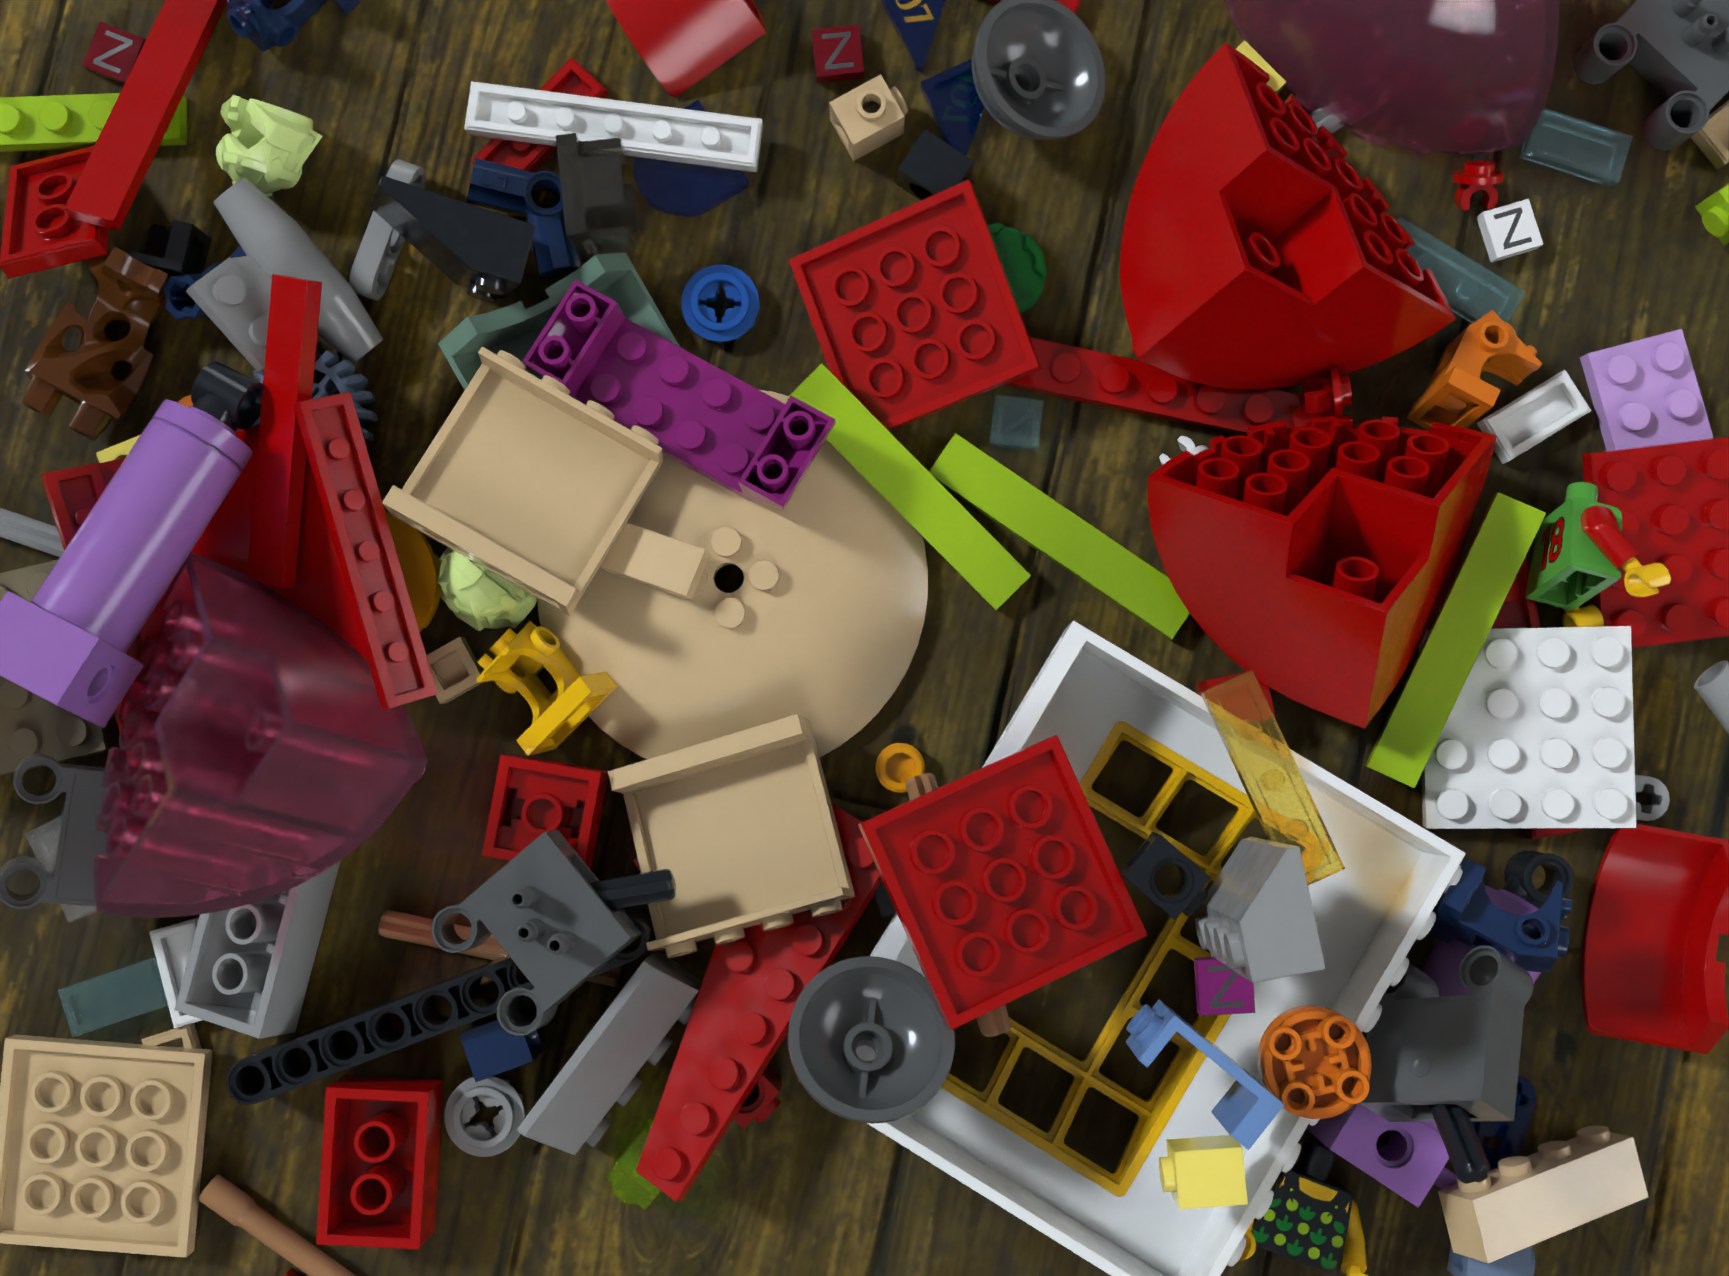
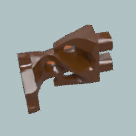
[23,246,173,441]

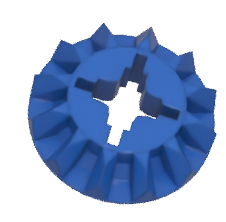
[681,265,760,344]

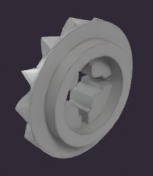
[444,1076,527,1157]

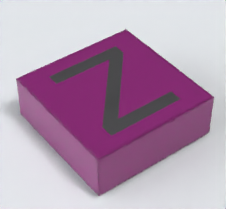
[1194,957,1255,1015]

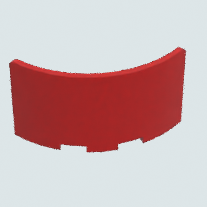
[606,0,767,97]
[1581,824,1729,1054]

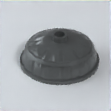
[972,0,1106,140]
[788,956,955,1124]

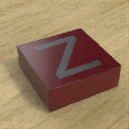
[81,21,146,85]
[811,25,864,83]

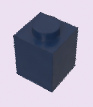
[459,1005,545,1082]

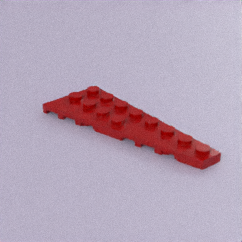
[636,803,883,1202]

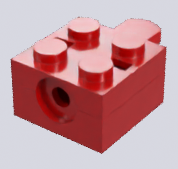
[482,754,609,869]

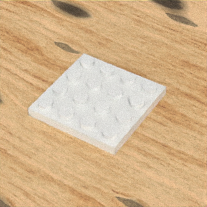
[1418,626,1636,829]

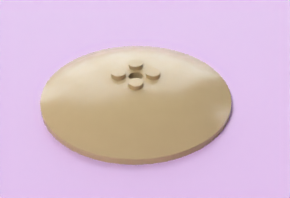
[537,390,928,759]

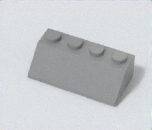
[174,812,347,1039]
[1195,837,1326,983]
[516,951,702,1155]

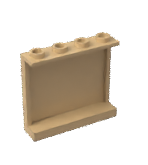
[382,347,663,616]
[608,714,855,958]

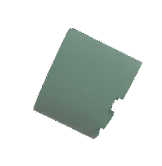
[438,253,680,391]

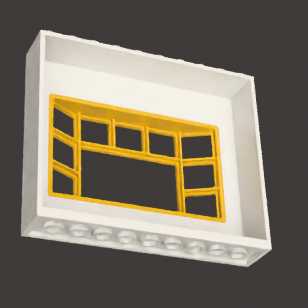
[798,621,1466,1276]

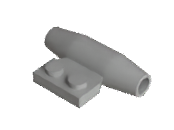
[186,178,383,372]

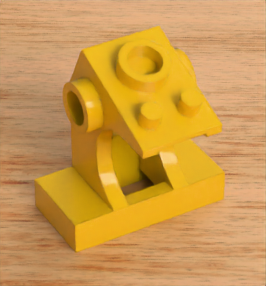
[476,621,618,756]

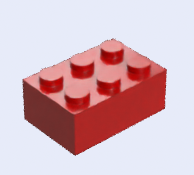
[316,1075,444,1250]

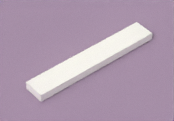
[464,81,763,172]

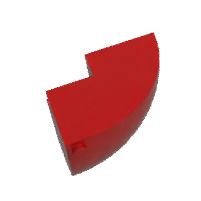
[1120,42,1456,390]
[1147,416,1497,729]

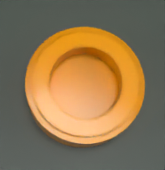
[875,743,925,792]

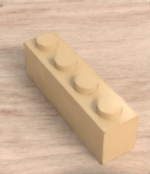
[1438,1126,1649,1263]

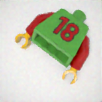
[1525,482,1671,627]

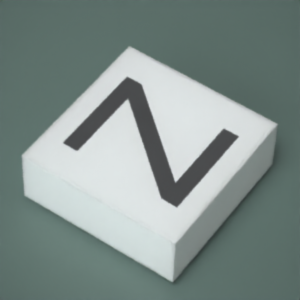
[1476,198,1543,263]

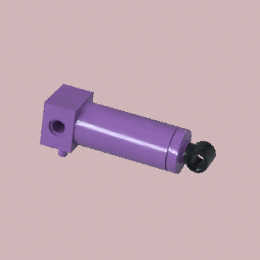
[0,361,263,728]
[1306,851,1574,1208]

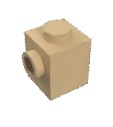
[829,74,908,161]

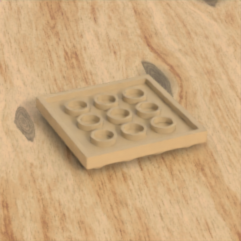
[0,1035,213,1258]

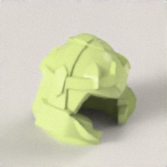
[216,95,323,196]
[437,548,537,631]

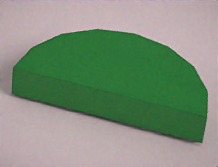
[988,223,1047,315]

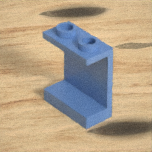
[1125,1000,1285,1150]

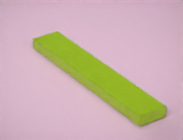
[786,363,1031,610]
[929,433,1190,640]
[1365,492,1546,788]

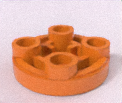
[1257,1005,1372,1119]

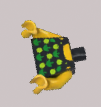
[1237,1140,1368,1276]

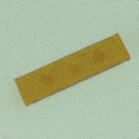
[1200,670,1345,885]

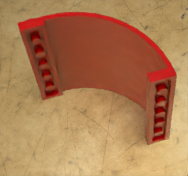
[41,392,437,772]

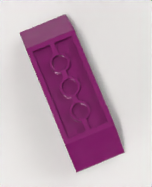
[522,280,836,509]

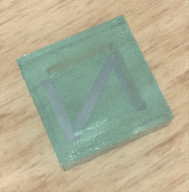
[988,395,1044,451]

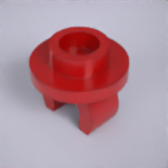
[1452,160,1505,210]
[1302,367,1352,417]

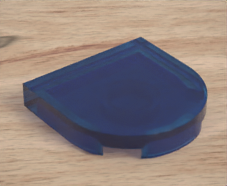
[633,100,749,217]

